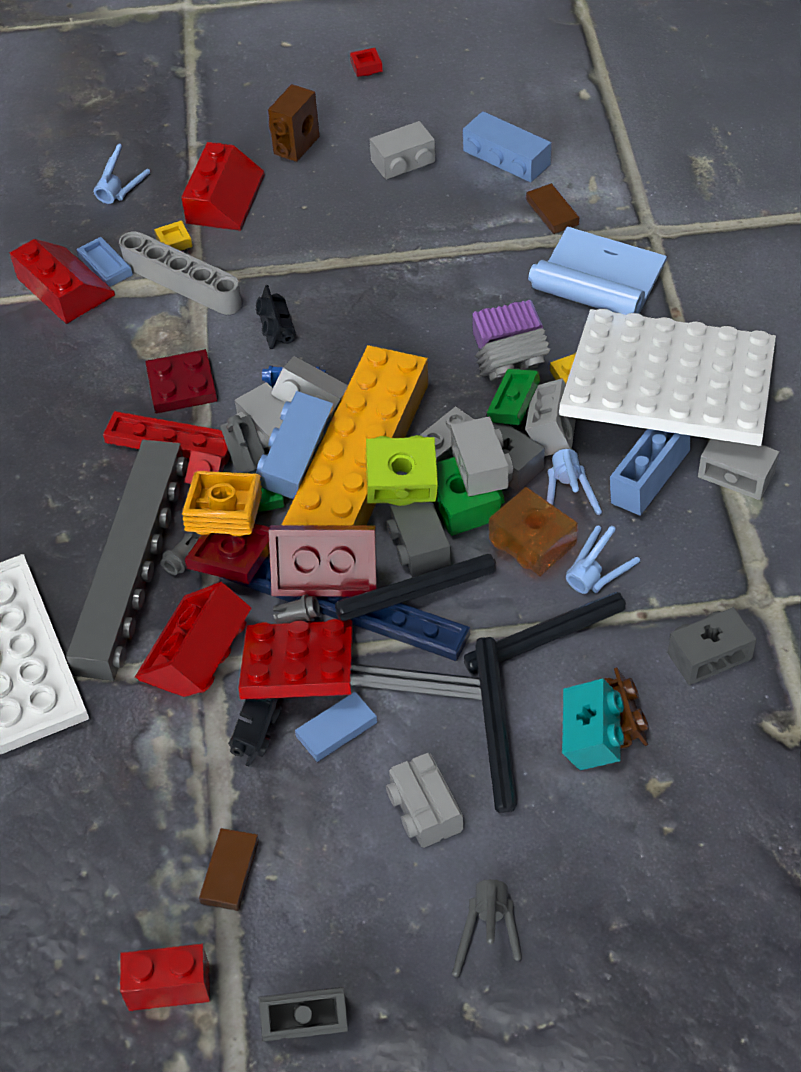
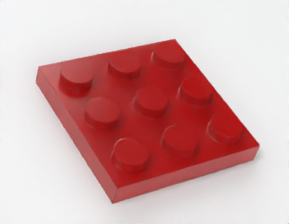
[238,619,353,699]

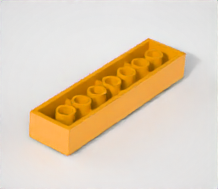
[281,345,429,525]

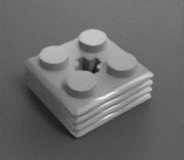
[474,328,551,381]

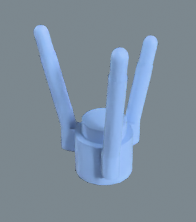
[93,144,150,204]
[546,449,602,515]
[566,525,640,594]

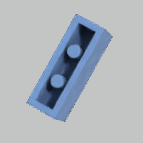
[463,111,551,183]
[256,391,334,499]
[610,429,690,516]

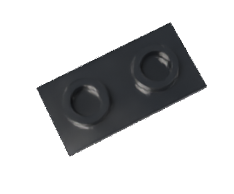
[256,285,296,349]
[228,698,282,767]

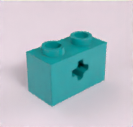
[562,678,624,770]

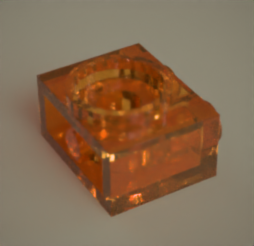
[489,487,578,576]

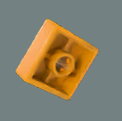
[182,471,262,536]

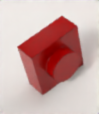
[350,48,383,77]
[184,450,226,484]

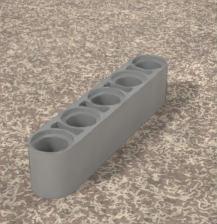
[119,231,242,315]

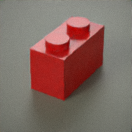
[120,944,210,1011]

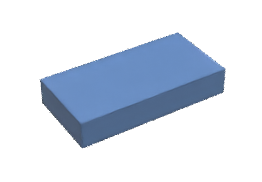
[76,237,133,287]
[295,692,377,762]

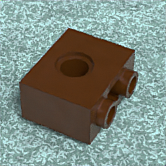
[268,84,320,162]

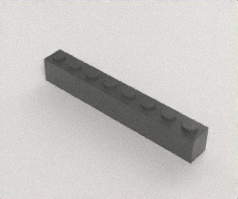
[66,439,188,681]

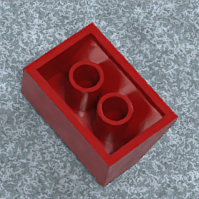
[181,142,265,231]
[10,239,115,324]
[135,581,252,697]

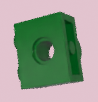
[433,457,504,536]

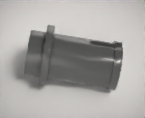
[161,533,199,575]
[273,594,320,624]

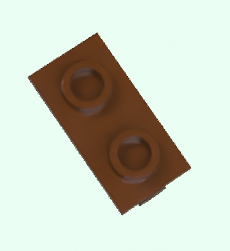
[605,668,649,748]

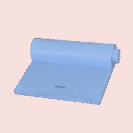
[528,227,667,315]

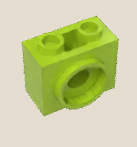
[365,435,438,506]

